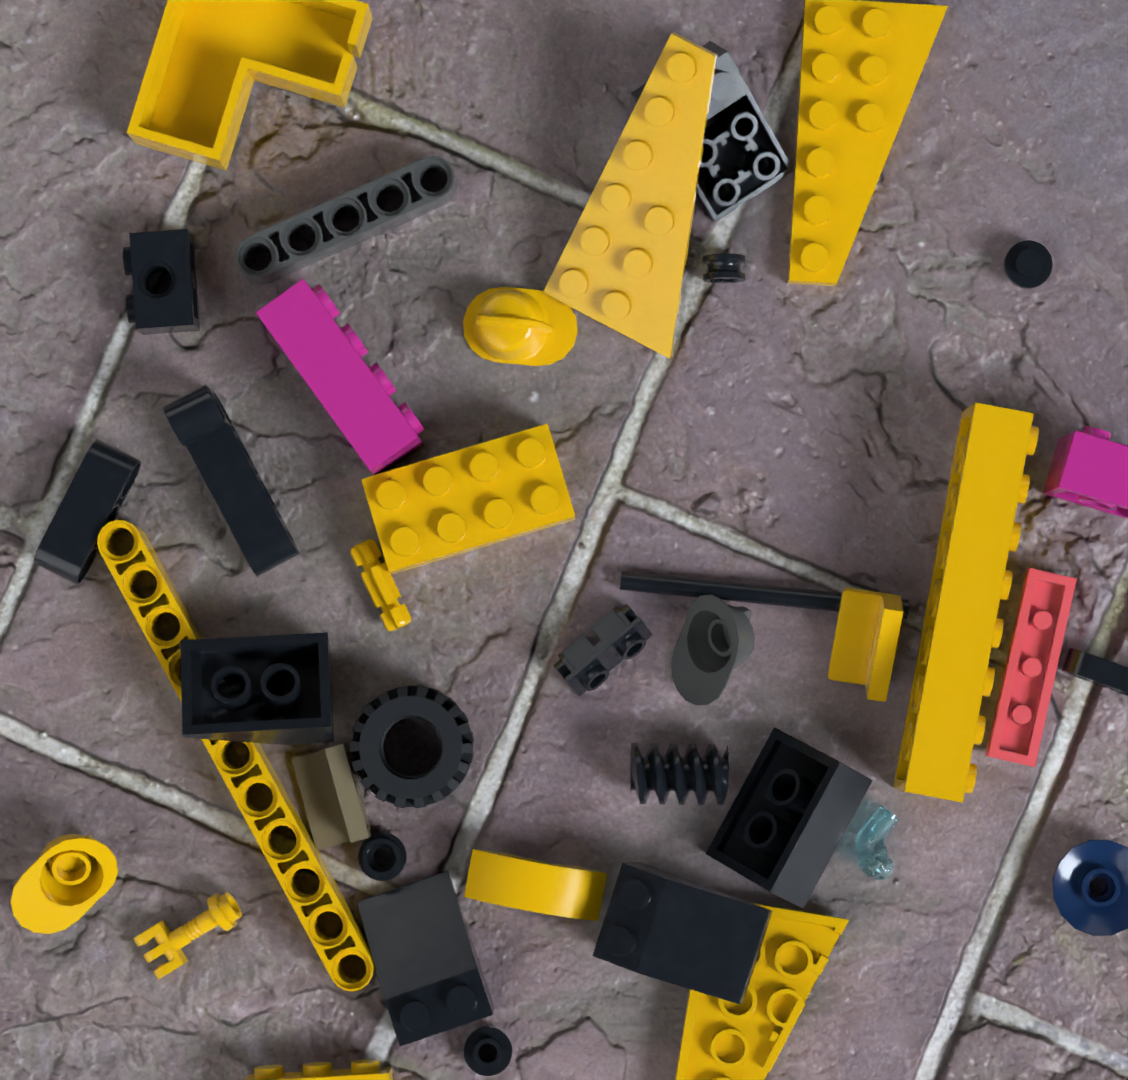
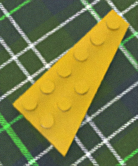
[543,32,717,359]
[675,902,849,1080]

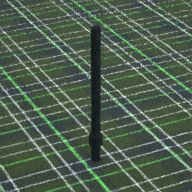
[620,571,909,619]

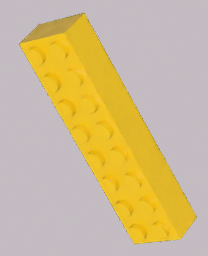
[893,402,1039,803]

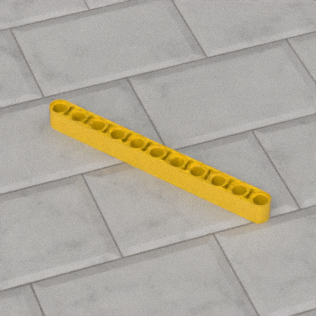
[97,520,376,992]

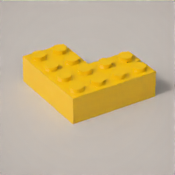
[126,0,373,171]

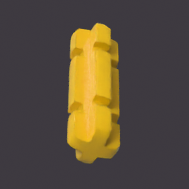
[350,539,411,632]

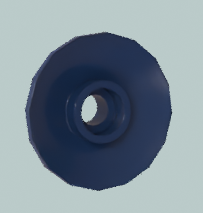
[1052,839,1128,936]

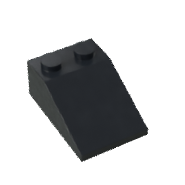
[180,632,334,745]
[592,862,773,1004]
[357,870,495,1047]

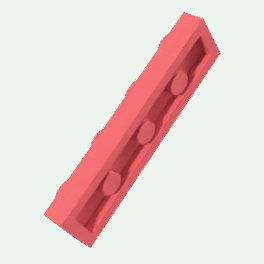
[985,568,1077,767]

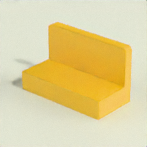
[828,587,904,702]

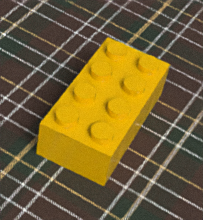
[361,423,576,574]

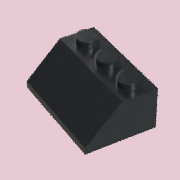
[706,727,873,909]

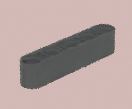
[235,156,457,285]

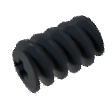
[630,743,729,805]

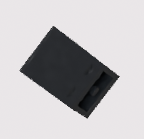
[631,41,794,222]

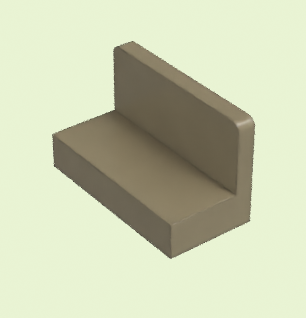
[292,742,373,850]

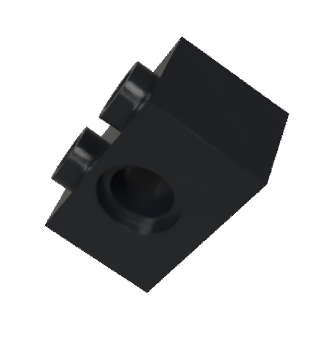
[123,229,200,335]

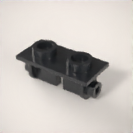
[553,603,652,697]

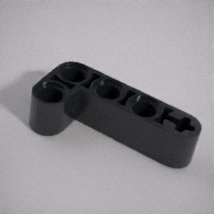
[163,384,300,577]

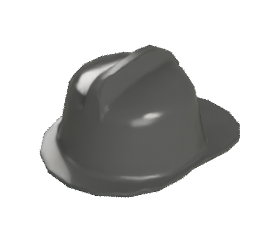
[671,595,755,705]

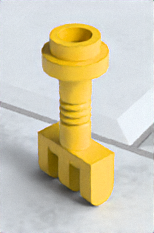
[133,892,242,980]

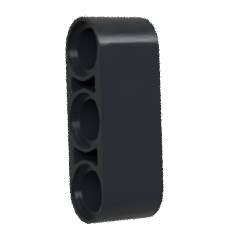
[34,439,141,585]

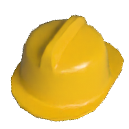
[463,287,578,366]
[10,834,118,934]

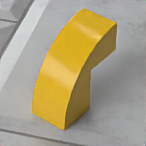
[464,849,607,921]

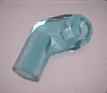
[855,805,900,880]

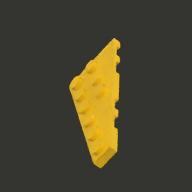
[788,0,948,286]

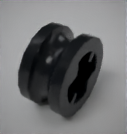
[702,253,745,283]

